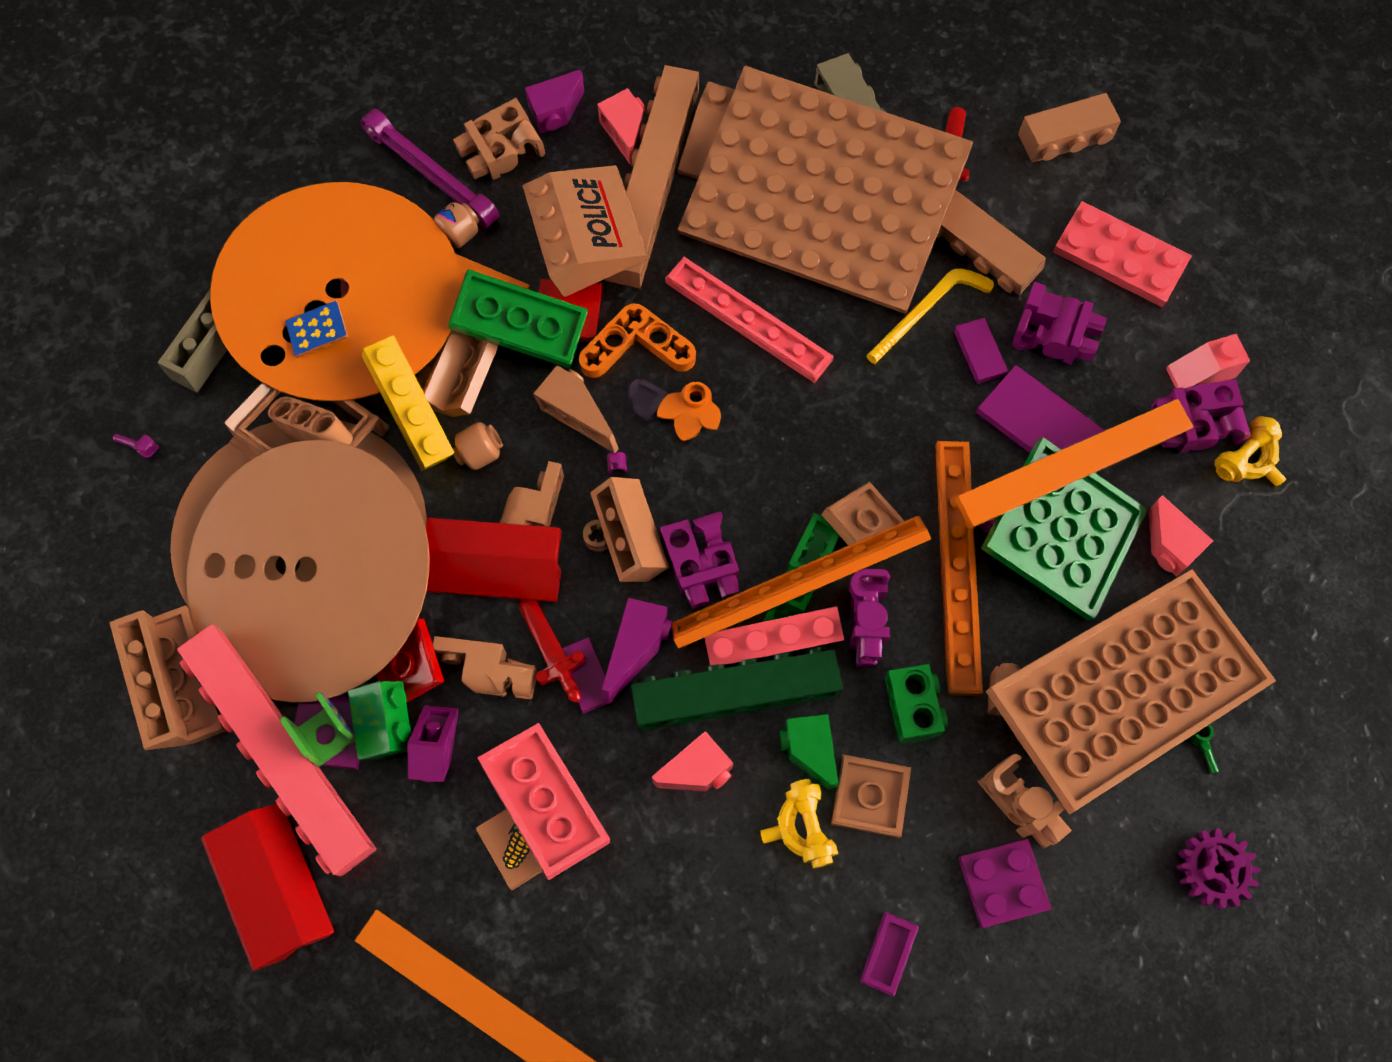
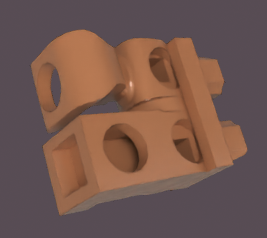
[453,98,545,180]
[977,754,1072,849]

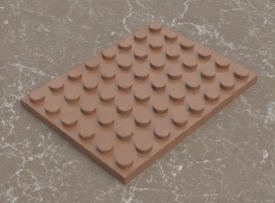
[678,66,973,314]

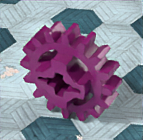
[1176,828,1260,910]

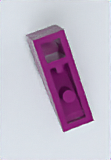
[602,598,672,704]

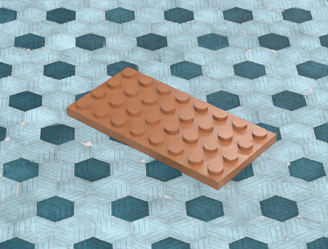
[985,569,1276,814]

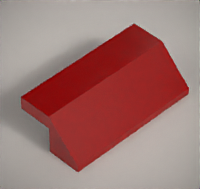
[425,518,562,603]
[201,803,335,971]

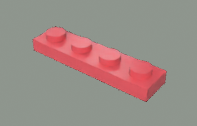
[704,606,845,666]

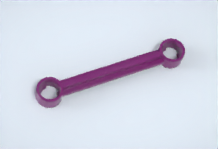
[360,108,500,229]

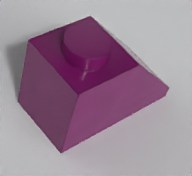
[525,70,584,133]
[408,705,458,782]

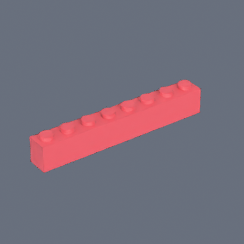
[177,624,377,876]

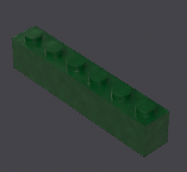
[631,647,843,732]

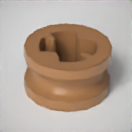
[583,520,608,552]

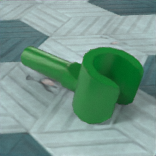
[1188,724,1219,774]

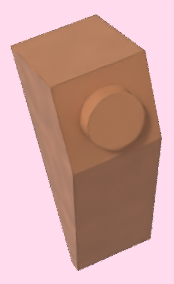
[678,81,735,180]
[533,366,619,453]

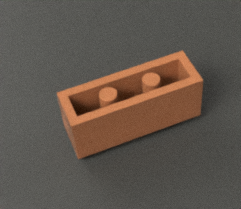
[1018,93,1121,163]
[590,477,670,582]

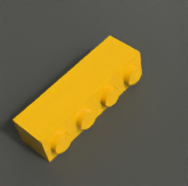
[362,335,455,472]

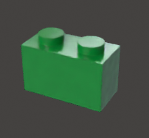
[348,681,412,760]

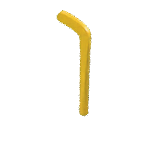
[867,269,994,364]

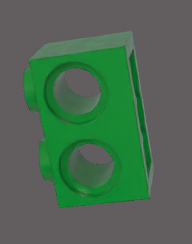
[884,664,948,745]

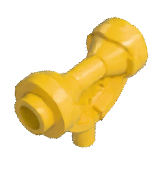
[1214,416,1286,487]
[760,779,838,868]

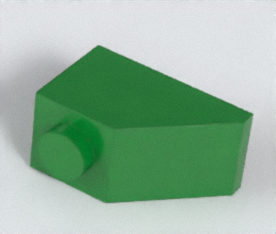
[779,714,839,790]

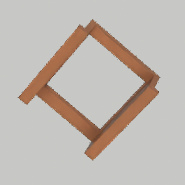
[224,362,390,459]

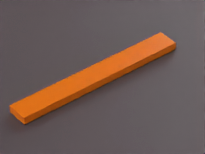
[954,399,1194,529]
[935,441,983,696]
[672,516,931,649]
[355,909,597,1062]

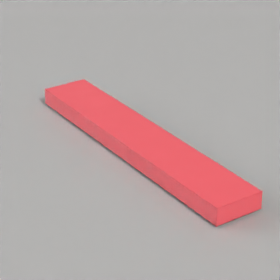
[665,257,833,383]

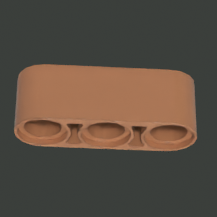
[268,396,353,445]

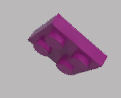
[958,839,1052,929]

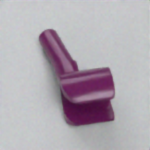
[113,434,159,459]
[607,452,627,474]

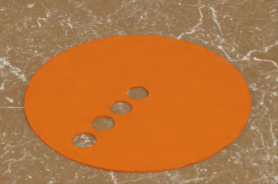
[210,182,461,401]

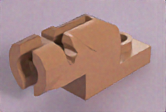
[500,461,564,527]
[433,636,536,699]

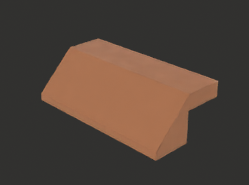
[416,330,499,417]
[109,605,226,750]

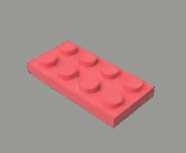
[1053,201,1192,308]
[477,723,610,880]

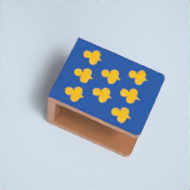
[286,301,348,358]

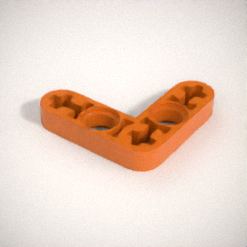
[579,303,696,378]

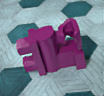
[1012,282,1107,365]
[1151,379,1251,454]
[660,511,739,610]
[848,569,890,668]

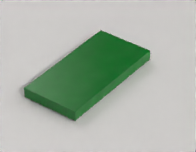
[448,269,588,369]

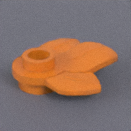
[657,382,721,441]

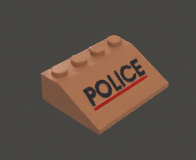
[522,165,649,297]

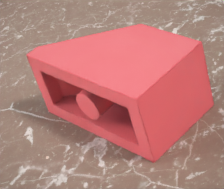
[597,88,646,164]
[1166,334,1250,388]
[1148,495,1213,577]
[652,731,733,792]

